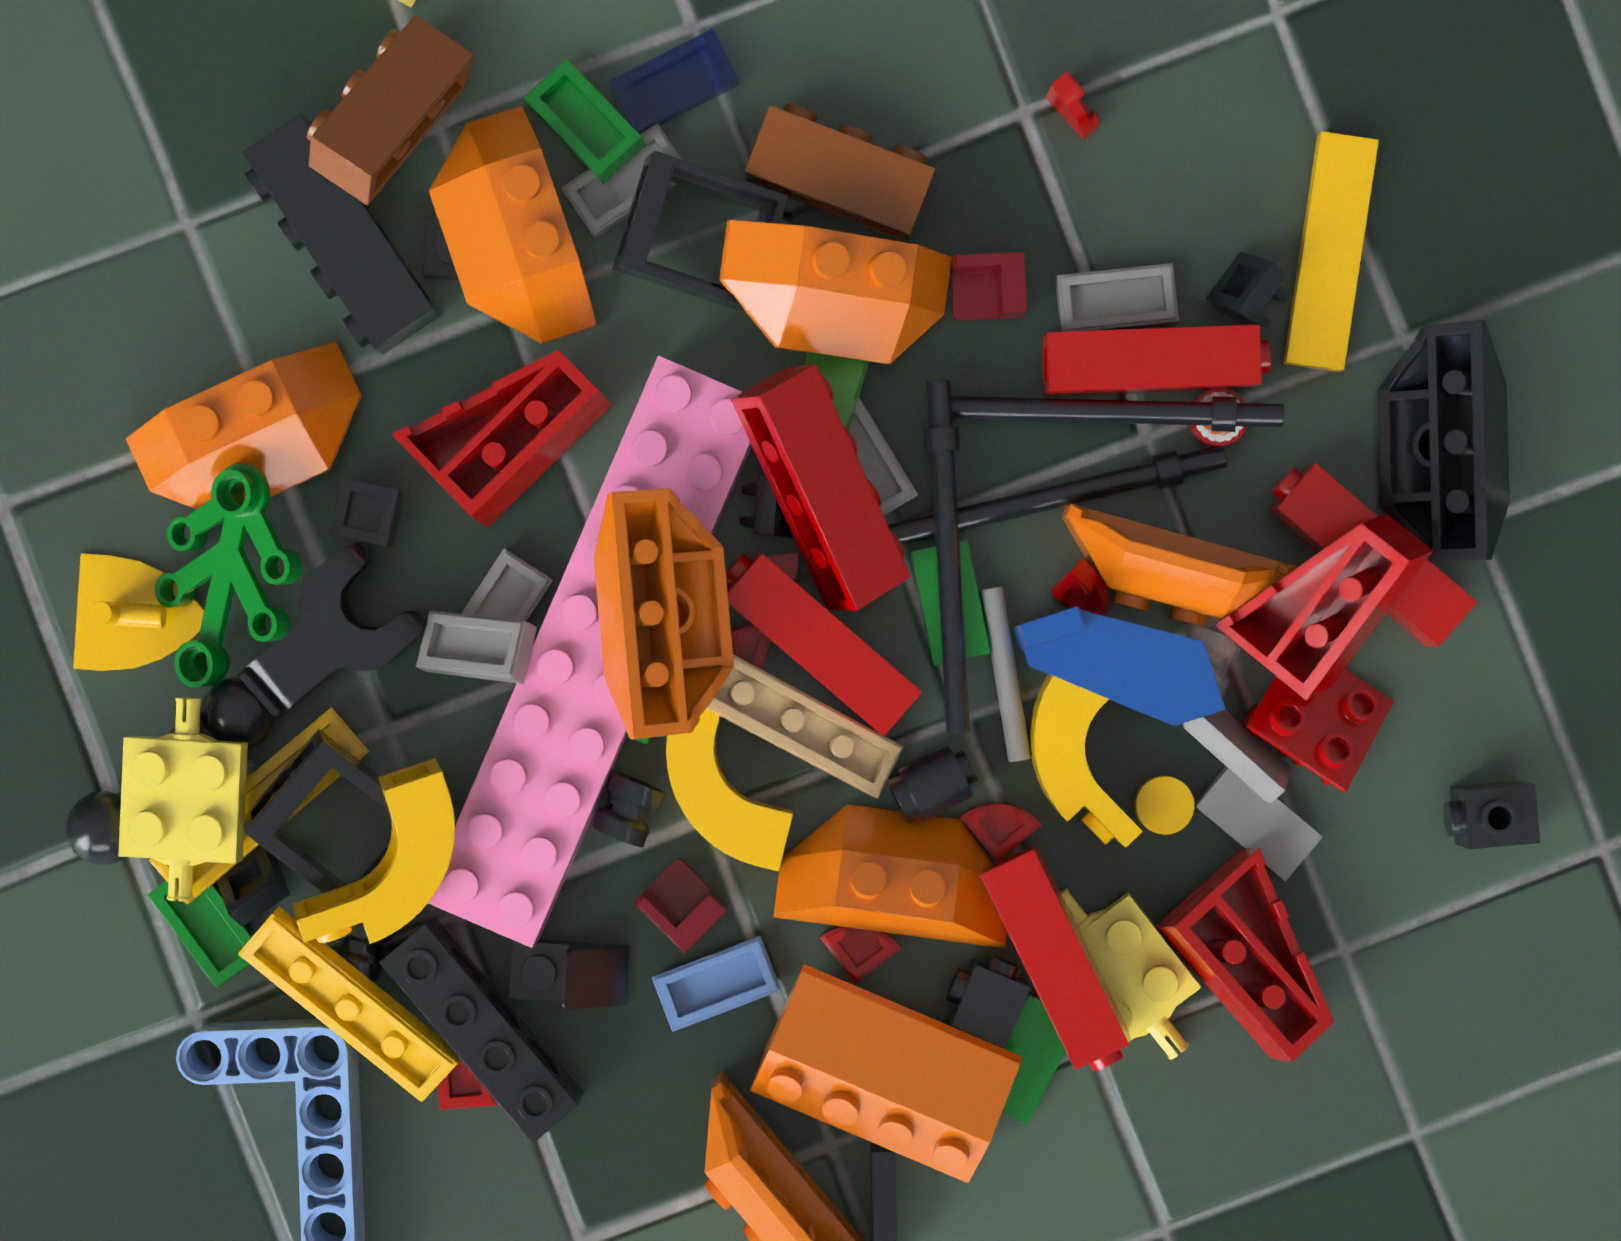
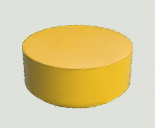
[1134,775,1195,835]

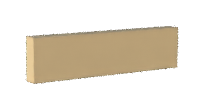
[706,654,904,799]

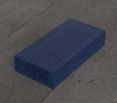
[609,28,740,134]

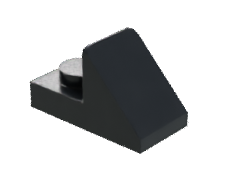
[508,940,630,1010]

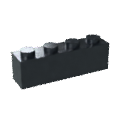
[242,113,441,354]

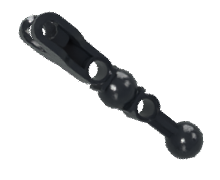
[66,542,427,865]

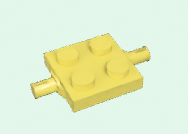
[118,697,248,901]
[1060,888,1202,1060]

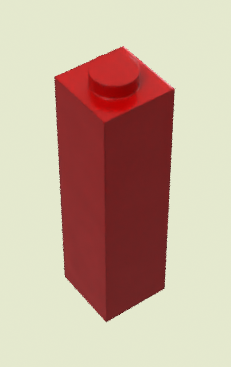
[1042,325,1271,397]
[1267,463,1477,647]
[726,550,922,737]
[980,844,1130,1071]

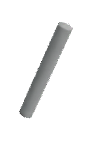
[980,586,1031,762]

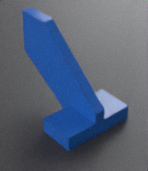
[1013,606,1226,726]

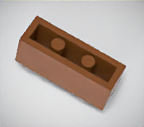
[307,15,474,206]
[744,103,935,243]

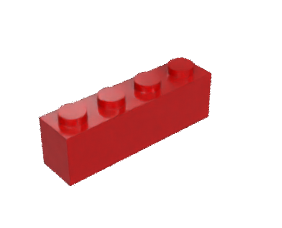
[731,364,911,611]

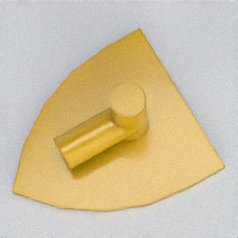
[73,553,204,671]

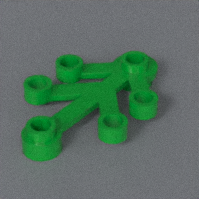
[155,463,302,688]

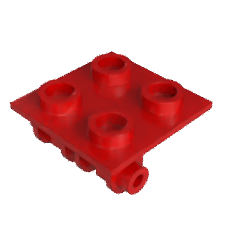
[1242,669,1394,793]

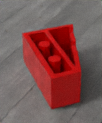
[392,350,612,527]
[1215,514,1433,700]
[1155,848,1334,1062]

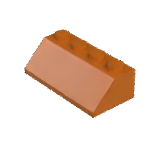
[750,964,1022,1183]

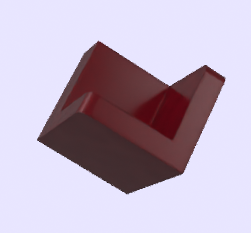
[951,252,1027,321]
[634,858,728,953]

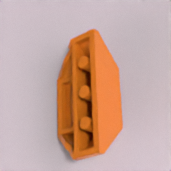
[429,106,597,345]
[719,220,952,364]
[126,341,363,509]
[594,488,734,739]
[1062,504,1298,627]
[773,804,1007,948]
[704,1071,865,1241]

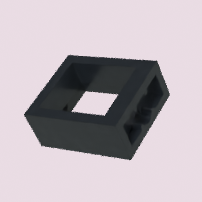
[612,151,792,312]
[243,729,389,893]

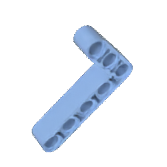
[176,1019,365,1241]

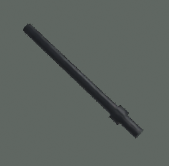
[924,380,970,733]
[951,396,1284,432]
[888,446,1227,545]

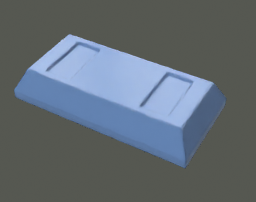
[652,935,781,1032]

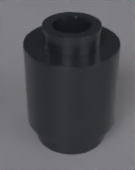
[887,744,978,822]

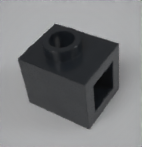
[1443,781,1540,849]
[946,954,1031,1049]

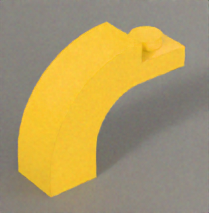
[1029,674,1143,848]
[666,709,793,872]
[293,758,455,944]

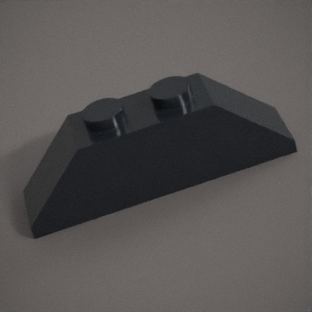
[1378,320,1510,562]

